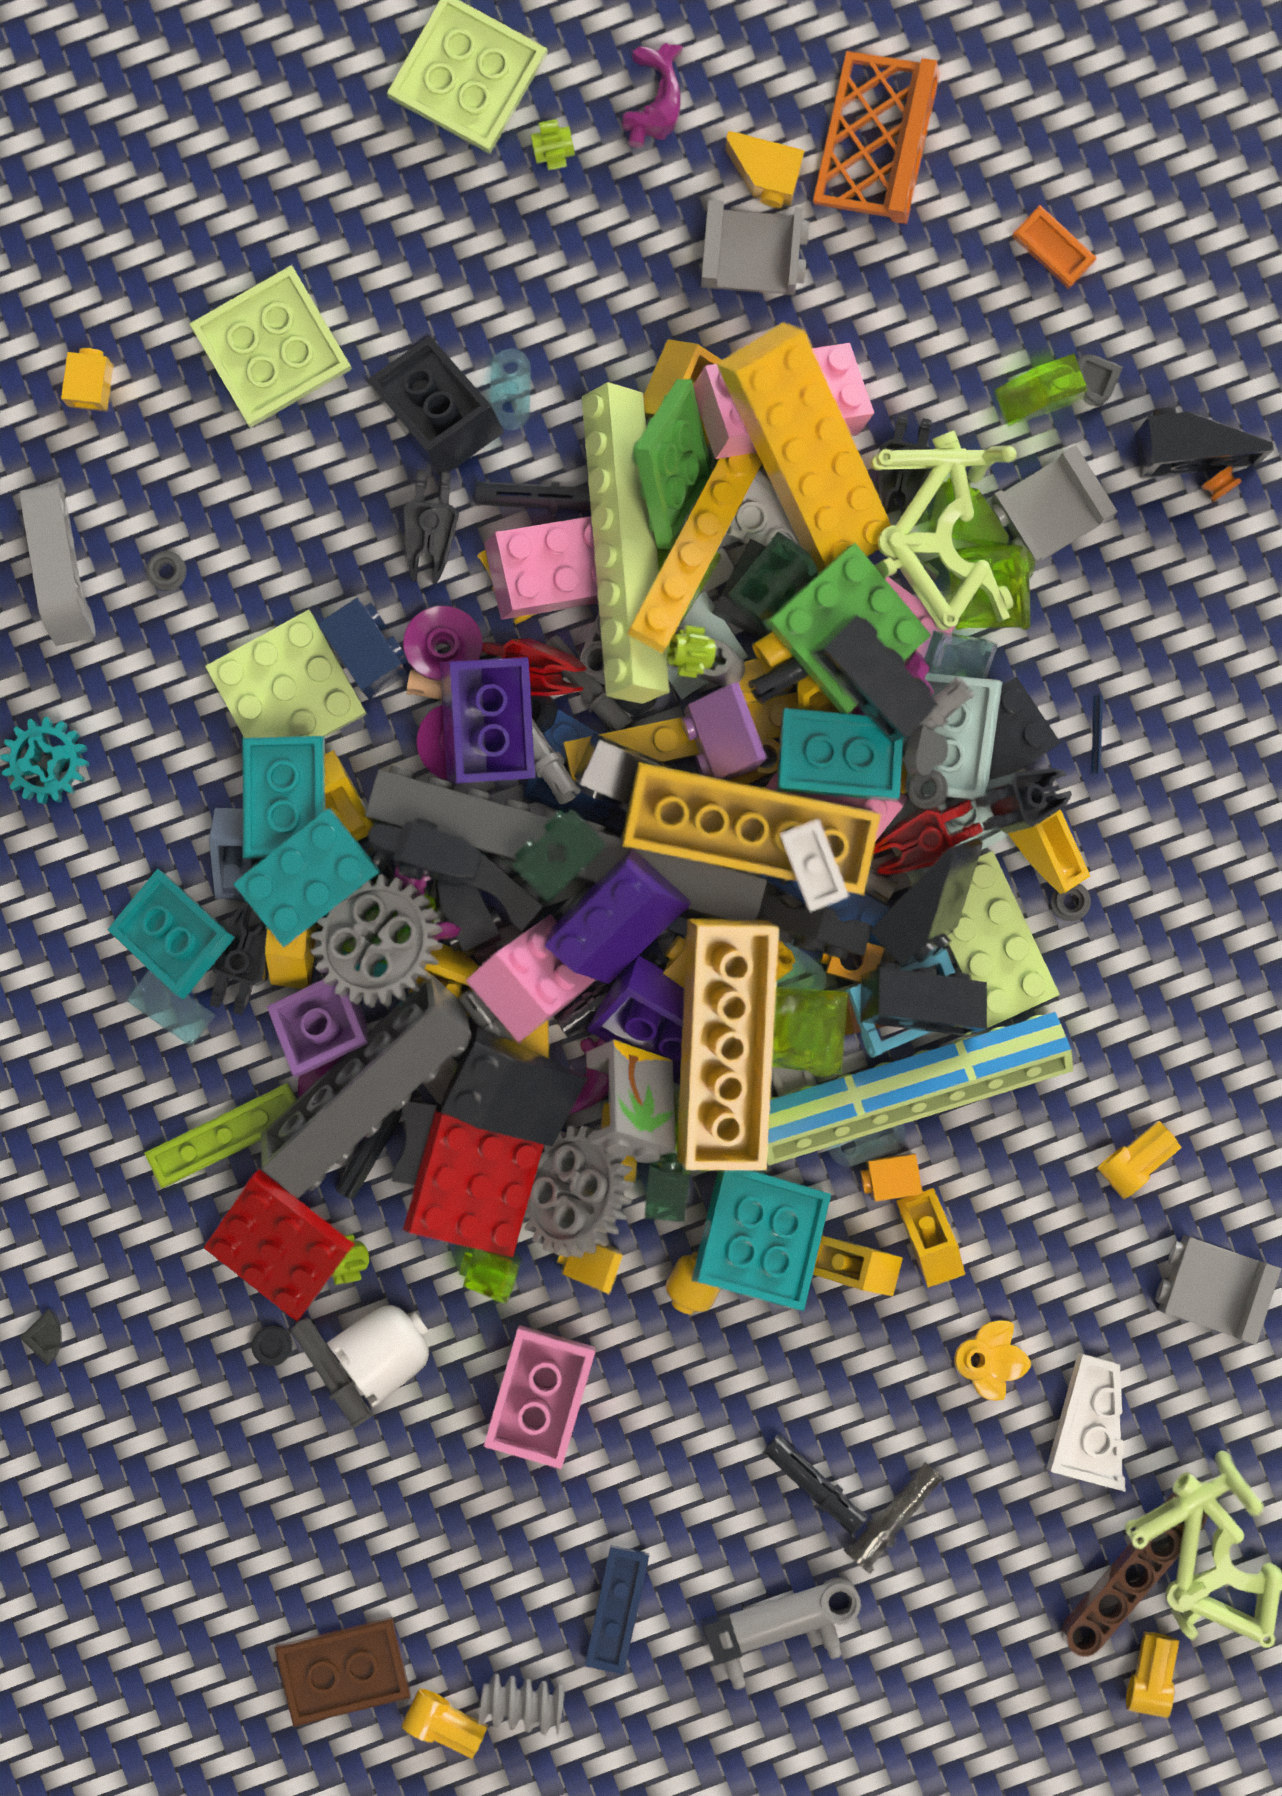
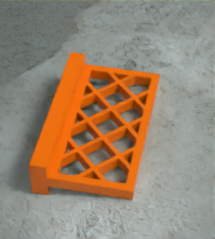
[813,51,940,224]

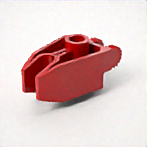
[482,638,586,696]
[872,800,983,874]

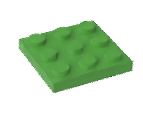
[633,379,712,549]
[765,543,931,714]

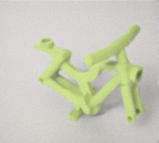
[871,431,1017,631]
[1125,1451,1282,1648]

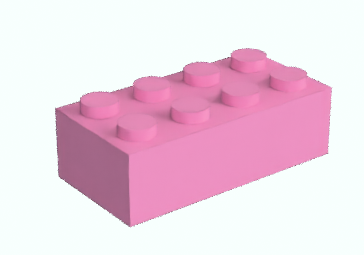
[693,343,874,459]

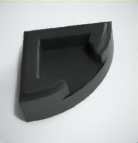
[20,1308,62,1366]

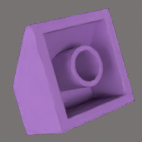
[681,682,766,780]
[267,979,368,1078]

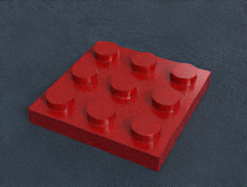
[403,1112,544,1258]
[204,1169,355,1322]

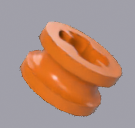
[1201,466,1242,503]

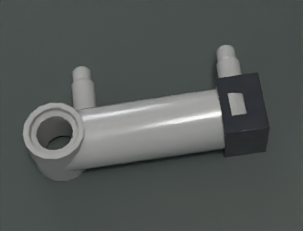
[703,1577,861,1690]

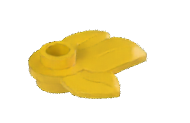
[954,1320,1031,1401]

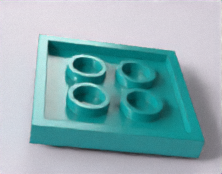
[691,1170,831,1311]

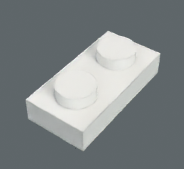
[779,819,849,912]

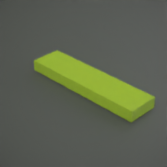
[144,1083,297,1189]

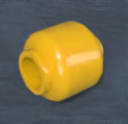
[665,1252,721,1314]

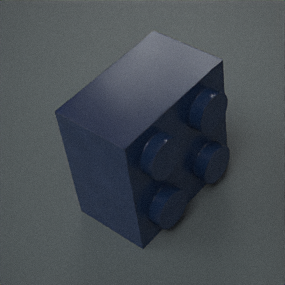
[318,597,408,699]

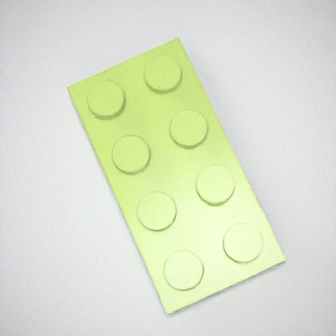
[948,851,1060,1028]

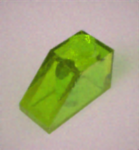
[994,354,1088,427]
[926,477,1009,550]
[458,1249,522,1304]

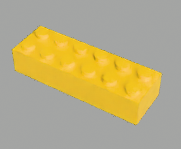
[716,323,892,573]
[621,762,881,895]
[677,919,778,1170]

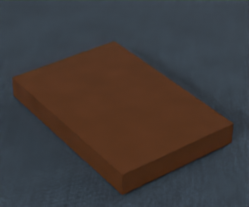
[275,1616,411,1727]

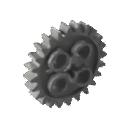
[311,875,442,1007]
[524,1126,633,1258]

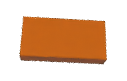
[1012,205,1097,290]

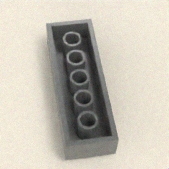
[261,974,471,1199]

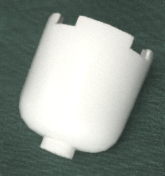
[327,1305,429,1408]

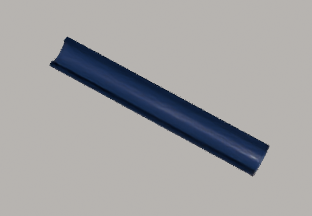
[1091,694,1103,774]

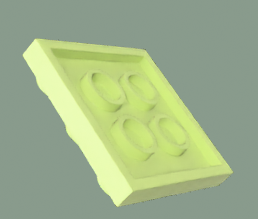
[387,0,547,154]
[190,265,352,428]
[205,610,367,738]

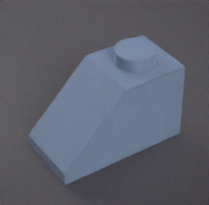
[209,808,257,900]

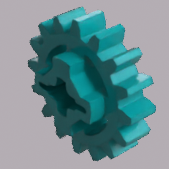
[0,717,89,804]

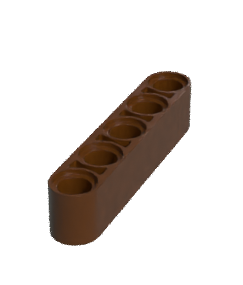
[1061,1493,1207,1657]

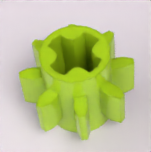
[530,119,575,170]
[666,626,716,678]
[331,1234,369,1285]

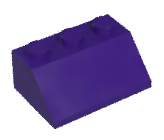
[440,658,535,783]
[544,848,691,984]
[587,955,685,1085]

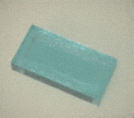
[924,630,998,679]
[127,970,216,1047]

